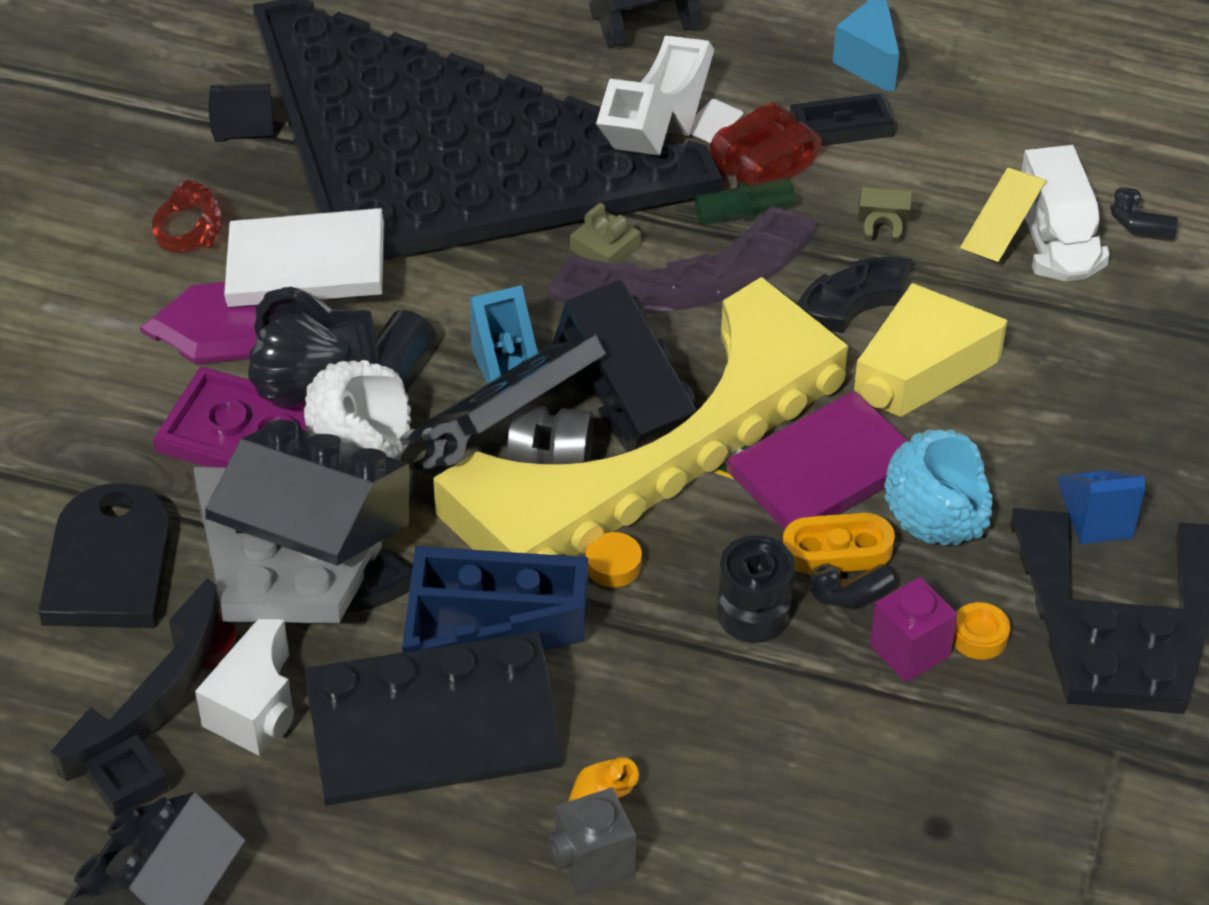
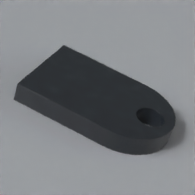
[38,483,171,628]

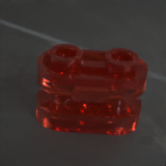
[710,102,821,196]

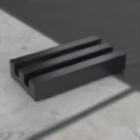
[789,93,896,149]

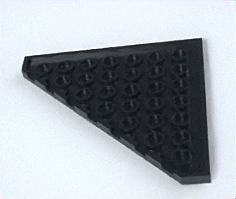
[253,0,722,259]

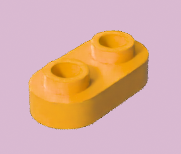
[783,513,895,574]

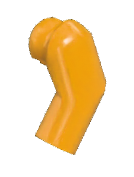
[568,757,639,802]

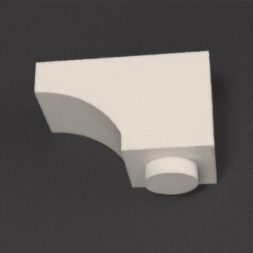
[195,619,294,756]

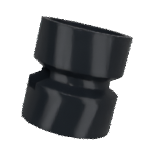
[717,535,795,643]

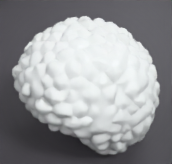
[304,360,411,460]

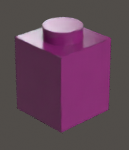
[870,577,957,683]

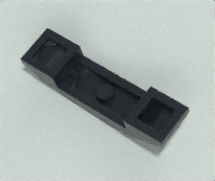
[50,578,220,781]

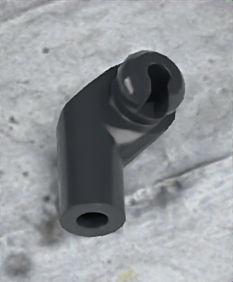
[1110,187,1178,241]
[809,564,896,609]

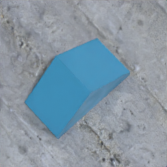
[833,0,899,91]
[469,285,538,384]

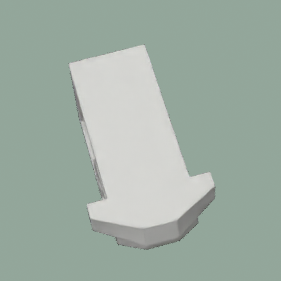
[1021,145,1110,282]

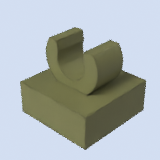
[857,187,912,243]
[570,203,641,272]

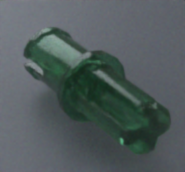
[694,178,795,226]

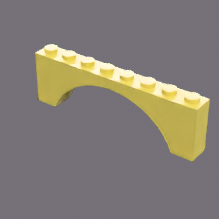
[433,277,848,556]

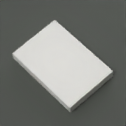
[224,208,384,307]

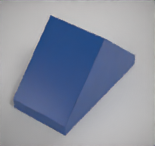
[1058,469,1145,544]

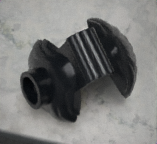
[248,286,379,409]

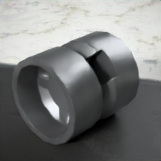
[507,404,593,464]

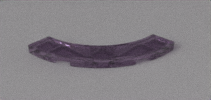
[549,206,817,313]

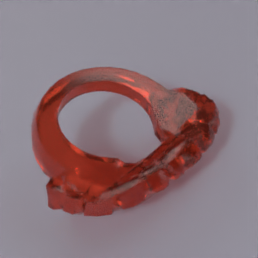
[152,180,222,253]

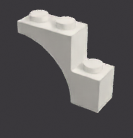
[596,36,714,155]

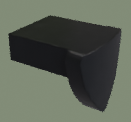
[208,83,274,142]

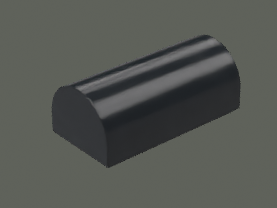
[372,310,437,393]

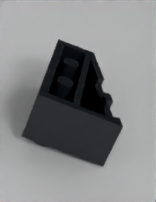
[552,279,697,452]

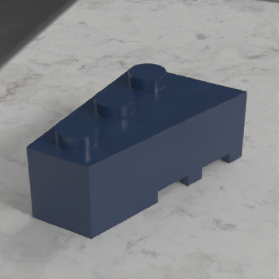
[402,546,589,652]

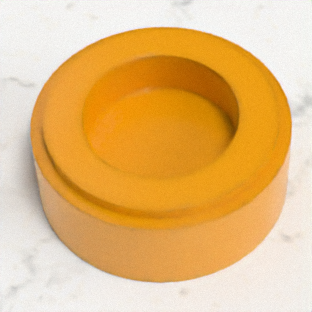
[586,532,642,588]
[953,602,1010,660]

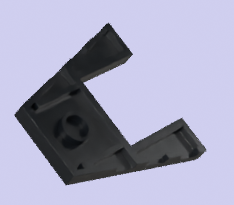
[1010,508,1209,714]

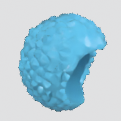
[884,429,993,546]

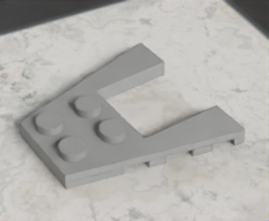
[194,467,414,623]

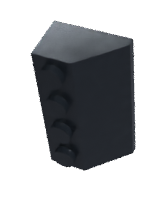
[304,631,561,806]

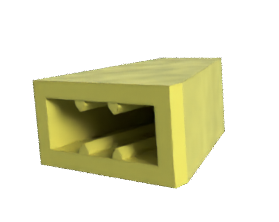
[854,283,1007,417]

